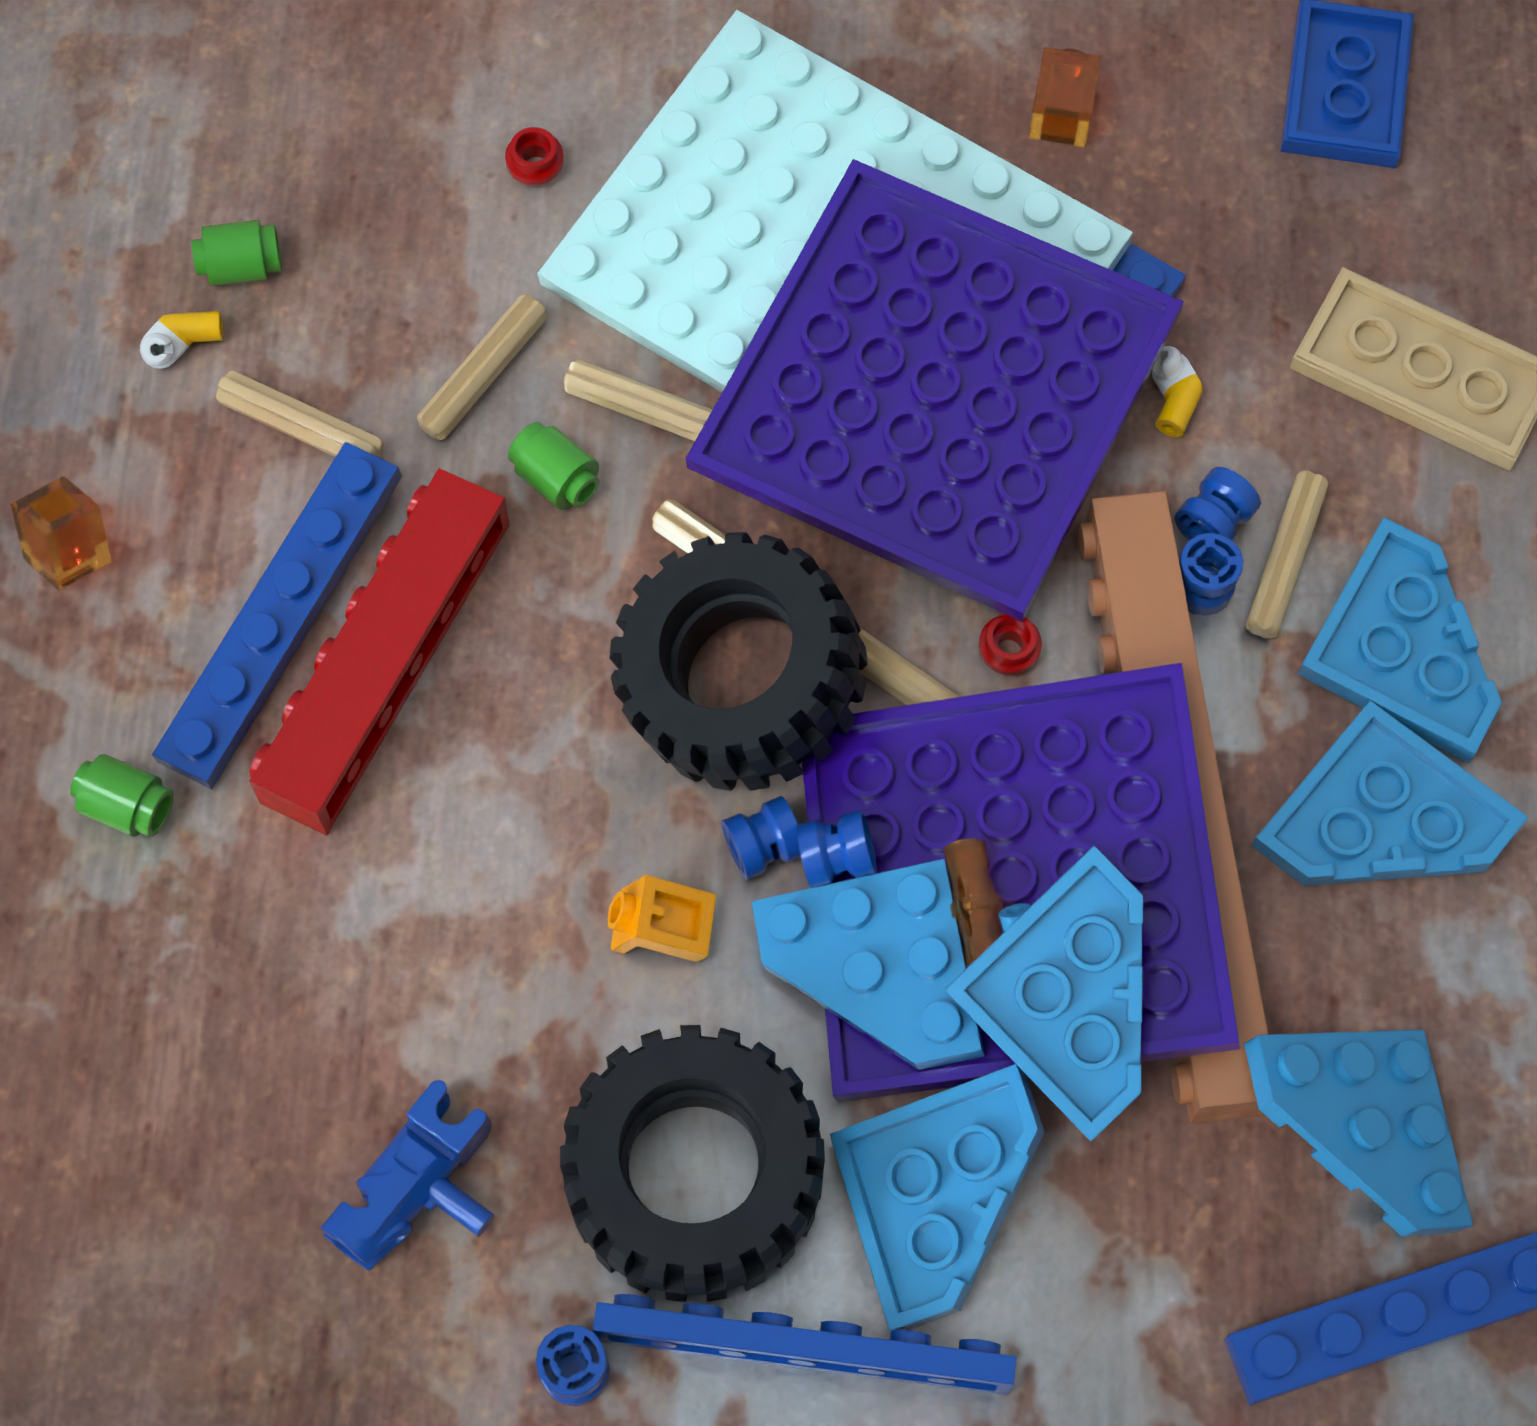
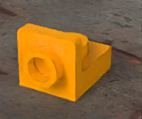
[607,874,717,962]

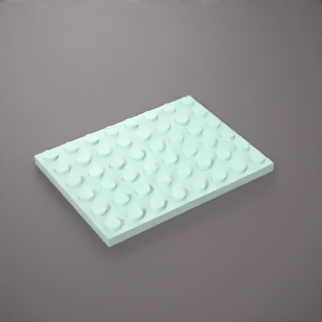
[537,10,1133,393]

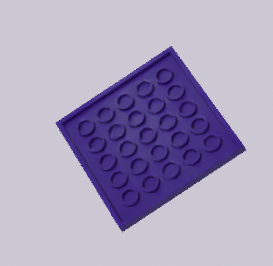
[685,159,1184,622]
[802,663,1240,1102]

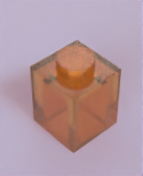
[1028,47,1102,147]
[10,476,112,591]

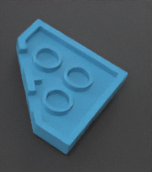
[1297,517,1502,763]
[1252,700,1528,886]
[945,846,1143,1141]
[752,859,985,1070]
[1244,1030,1473,1237]
[830,1064,1045,1331]

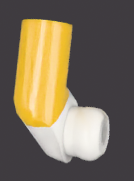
[140,311,224,369]
[1152,346,1203,438]

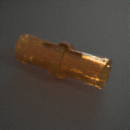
[943,838,1004,967]

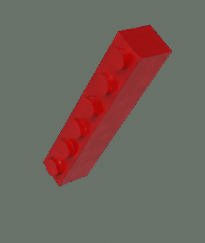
[249,468,510,836]

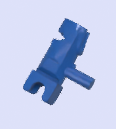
[320,1080,495,1271]

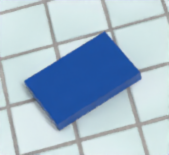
[1280,0,1414,168]

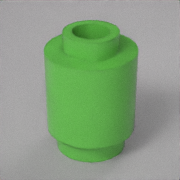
[191,220,282,286]
[508,422,600,510]
[70,754,174,837]

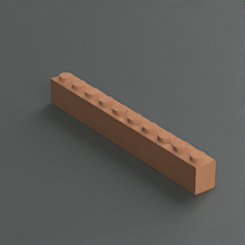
[1077,491,1268,1124]

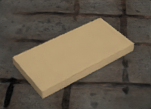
[1289,267,1537,472]

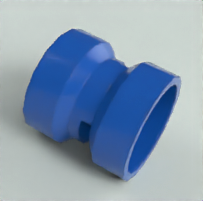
[1174,467,1261,541]
[1179,533,1244,616]
[721,796,801,880]
[797,810,877,888]
[536,1325,610,1406]

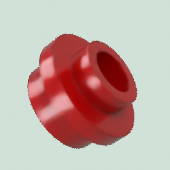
[505,127,564,185]
[978,614,1042,675]

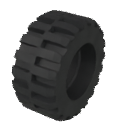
[609,532,868,791]
[560,1025,825,1302]

